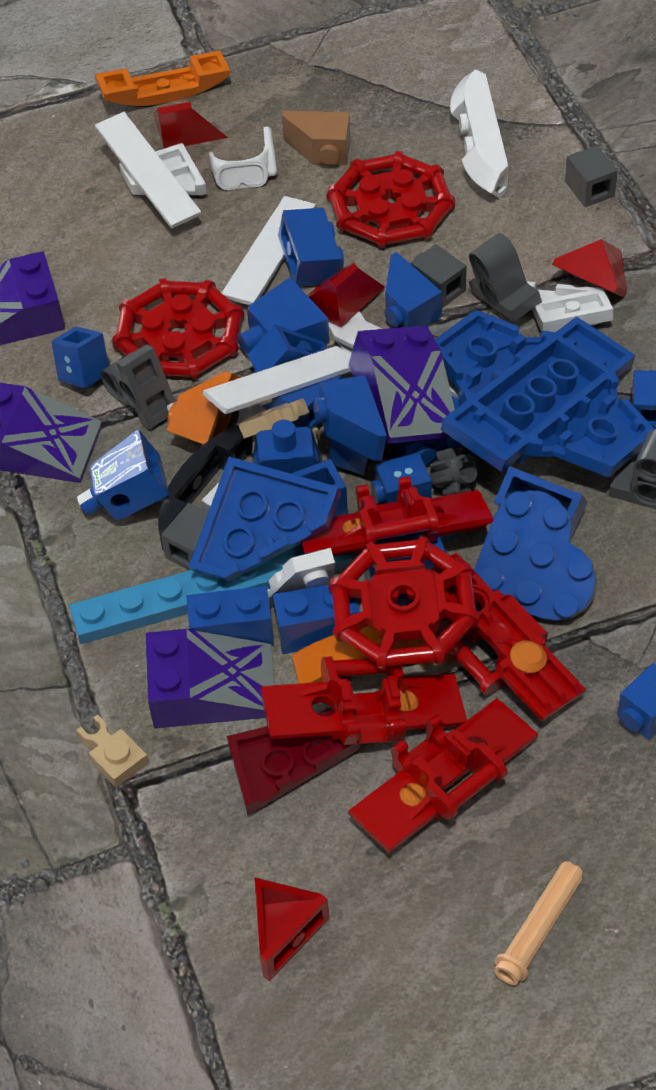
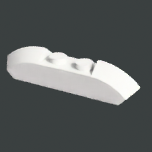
[450,69,508,198]

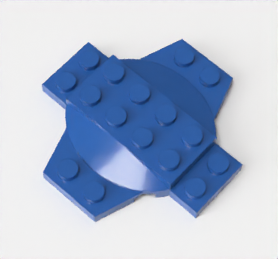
[435,310,655,478]

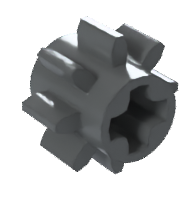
[430,447,478,496]

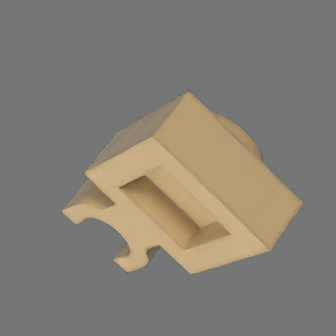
[238,398,309,438]
[76,715,149,788]

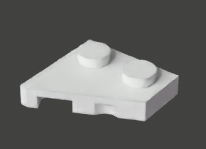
[119,143,207,195]
[527,281,613,332]

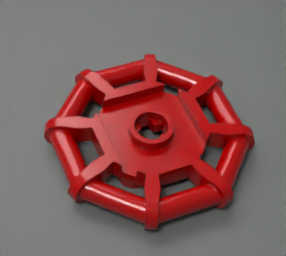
[326,151,456,248]
[111,278,245,380]
[328,536,480,671]

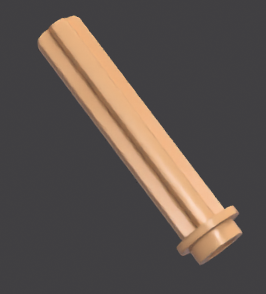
[494,861,583,985]

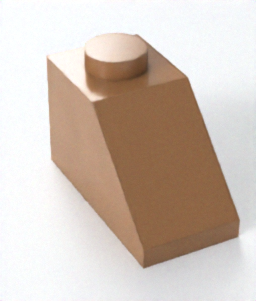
[282,110,351,165]

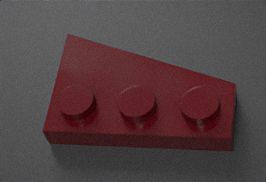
[227,710,360,815]

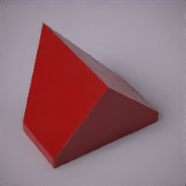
[154,102,228,149]
[552,239,627,298]
[307,262,385,327]
[254,877,329,981]

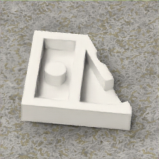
[268,548,335,607]

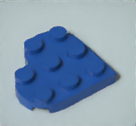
[474,490,597,622]

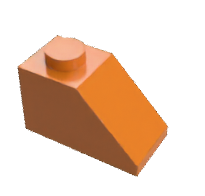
[166,371,242,444]

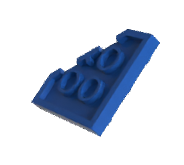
[189,457,342,582]

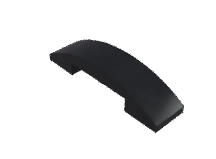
[158,425,252,551]

